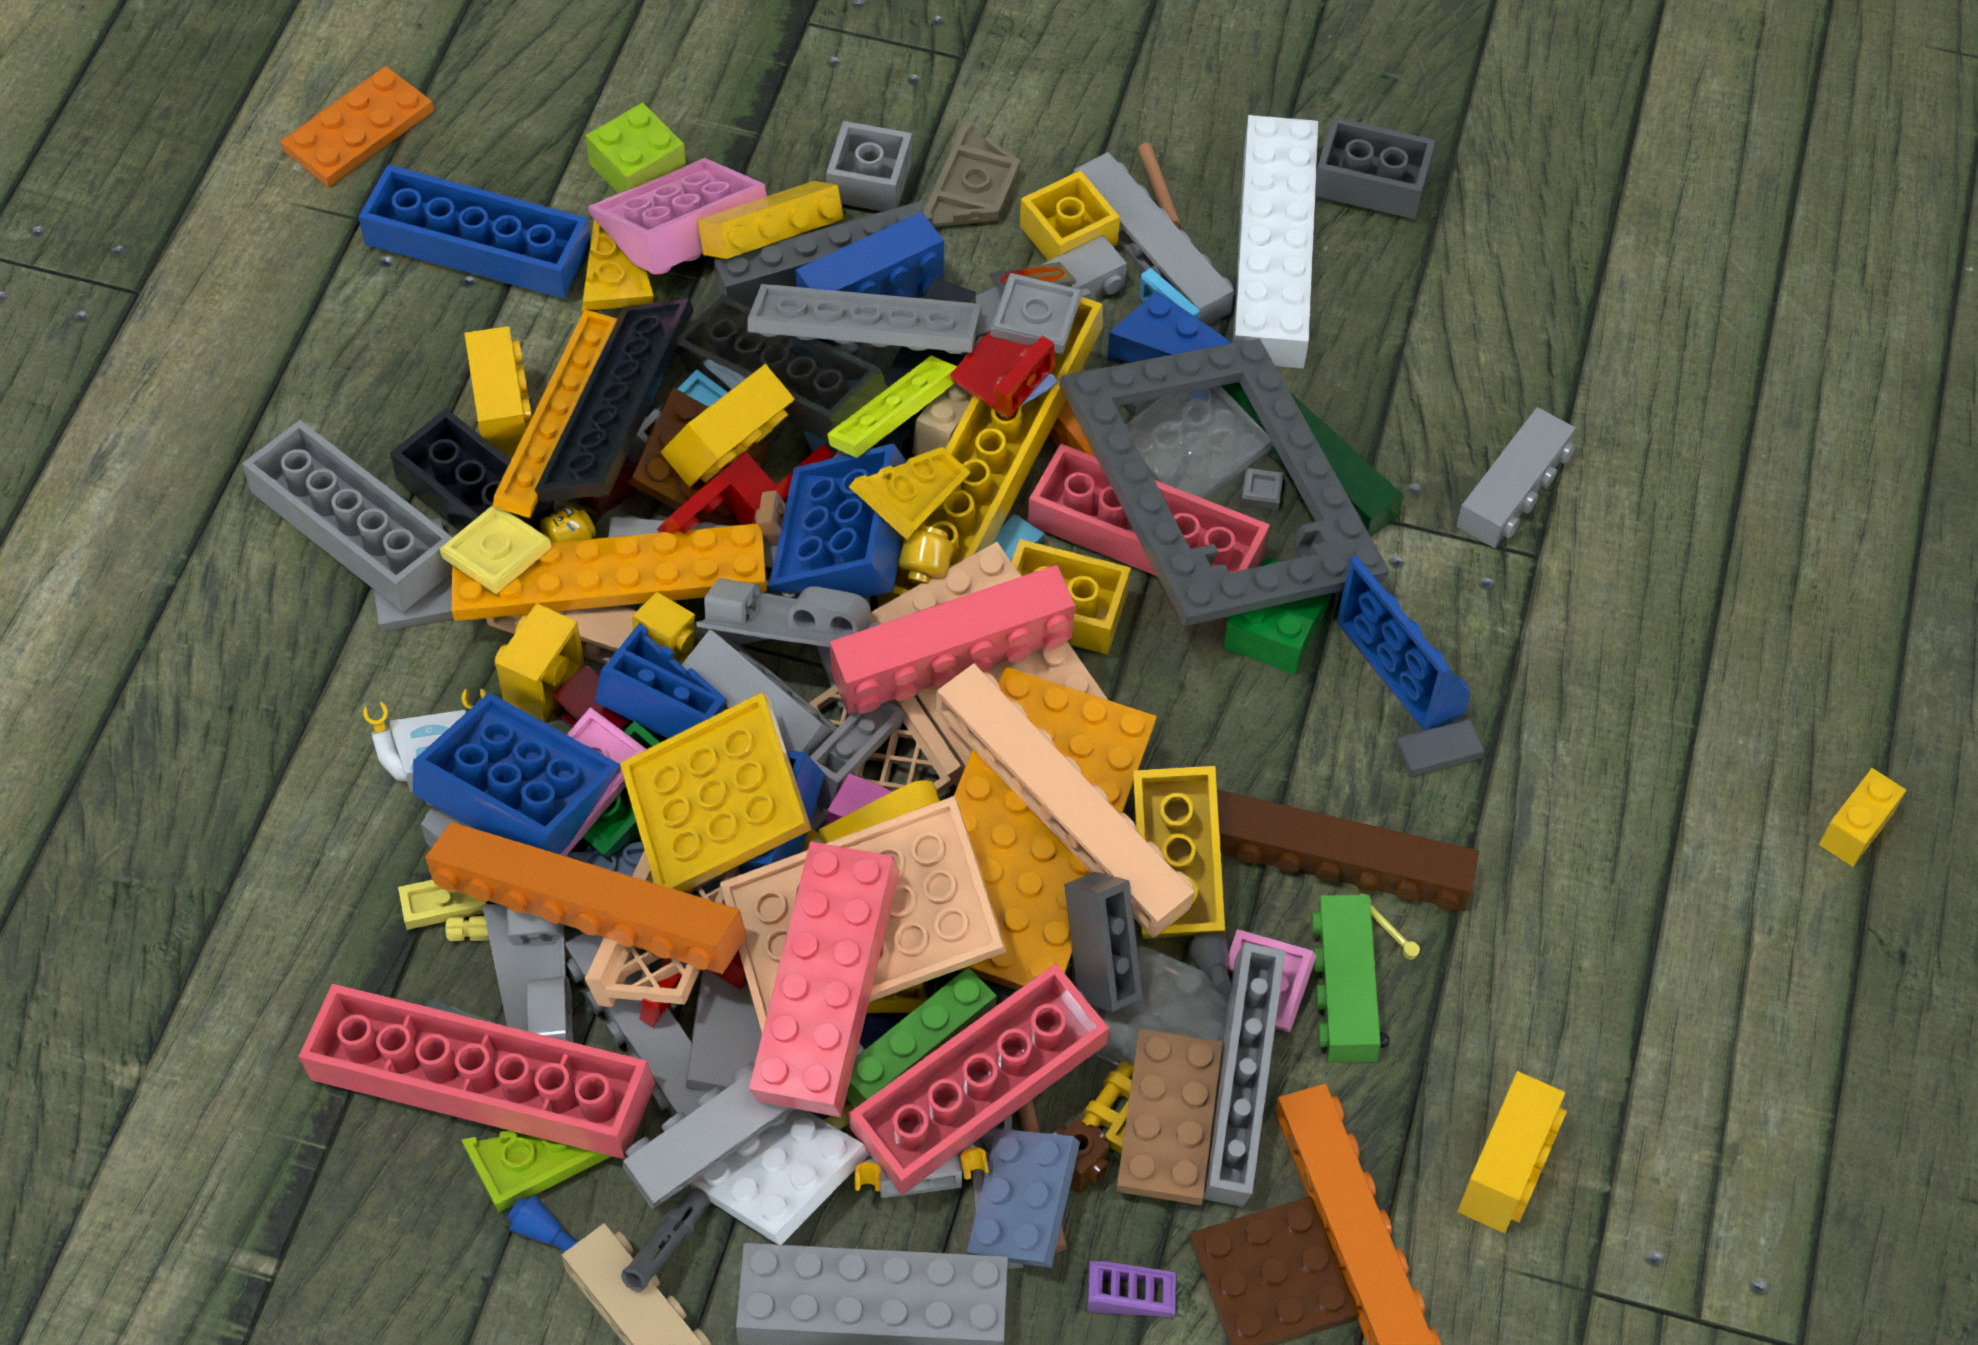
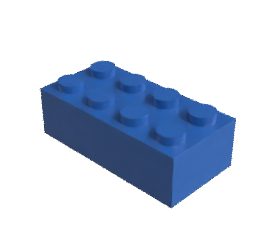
[796,212,944,345]

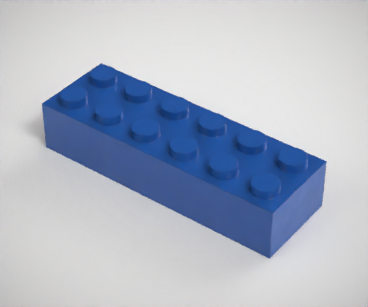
[358,164,591,299]

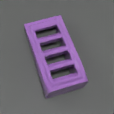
[1087,1261,1176,1317]

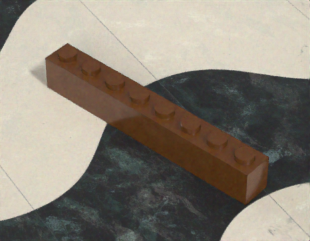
[1217,789,1479,911]

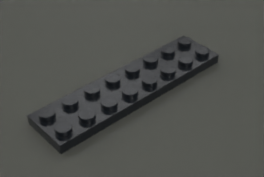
[535,298,694,502]

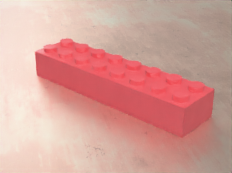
[298,984,655,1159]

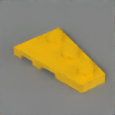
[581,219,654,311]
[849,447,971,540]

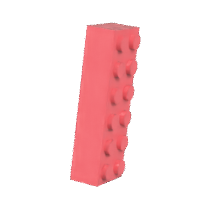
[1028,444,1270,576]
[830,565,1075,715]
[749,841,900,1117]
[849,963,1109,1195]

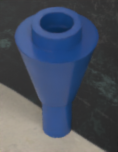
[507,1194,579,1252]

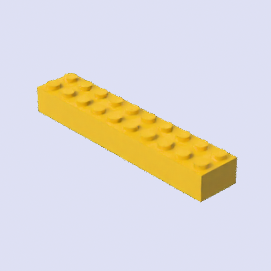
[876,297,1103,606]

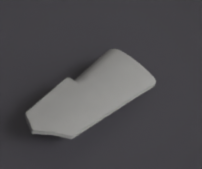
[696,578,883,647]
[483,904,573,1042]

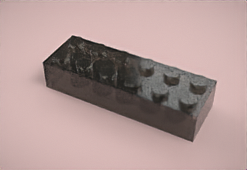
[675,295,887,442]

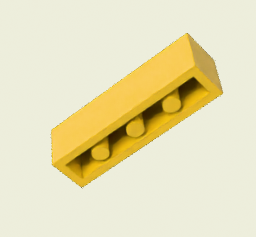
[696,181,844,259]

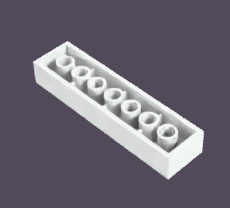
[1233,115,1318,368]

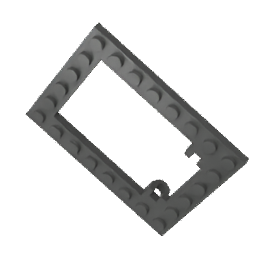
[1059,338,1390,627]

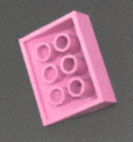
[588,158,767,274]

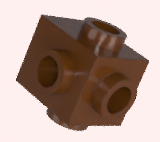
[1053,1117,1110,1194]

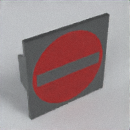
[989,262,1076,300]

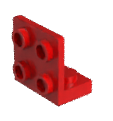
[951,330,1056,419]

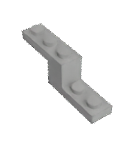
[806,701,905,836]

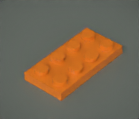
[280,66,434,187]

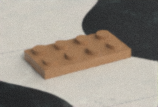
[1116,1029,1223,1205]

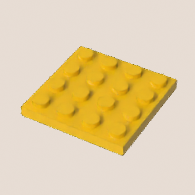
[620,692,812,892]

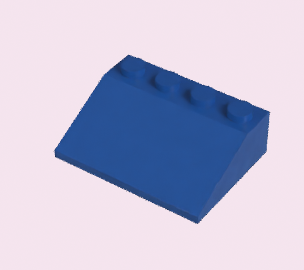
[769,443,907,598]
[1337,555,1471,731]
[413,692,620,854]

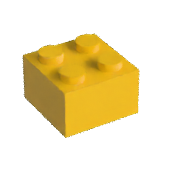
[1020,170,1120,261]
[495,603,585,723]

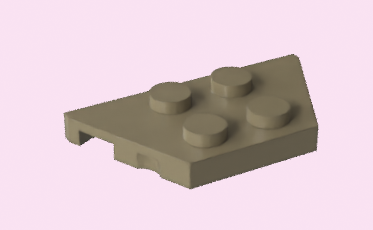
[923,120,1020,227]

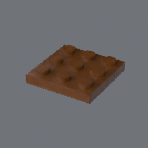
[627,387,770,526]
[1189,1196,1359,1345]

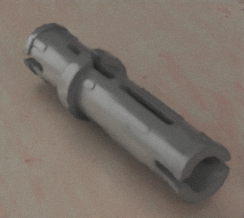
[621,1188,710,1292]

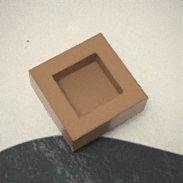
[755,490,786,546]

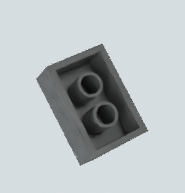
[1315,117,1436,219]

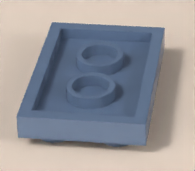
[966,1128,1080,1268]

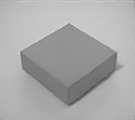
[1241,468,1283,510]

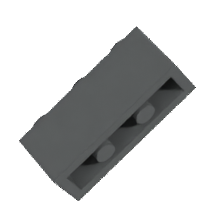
[1064,871,1143,1012]

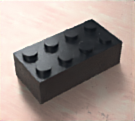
[390,408,555,532]

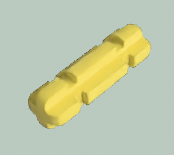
[445,916,489,941]

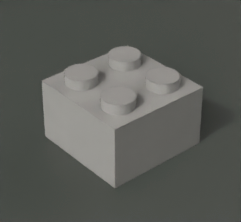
[826,121,912,211]

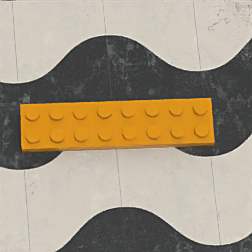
[452,524,767,621]

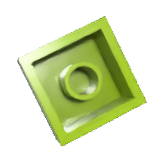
[585,102,686,194]

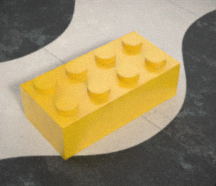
[1133,766,1225,939]

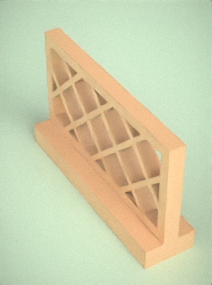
[809,685,964,794]
[585,851,741,1007]

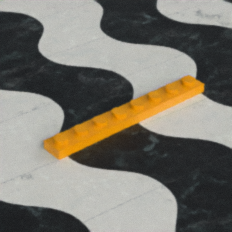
[493,309,617,518]

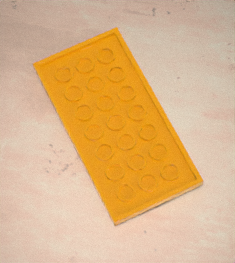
[954,667,1157,990]

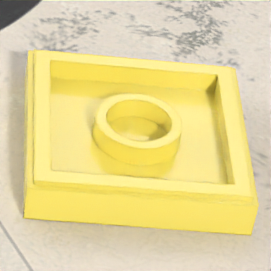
[439,505,552,594]

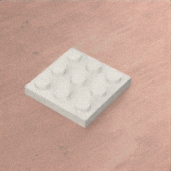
[690,1109,869,1246]

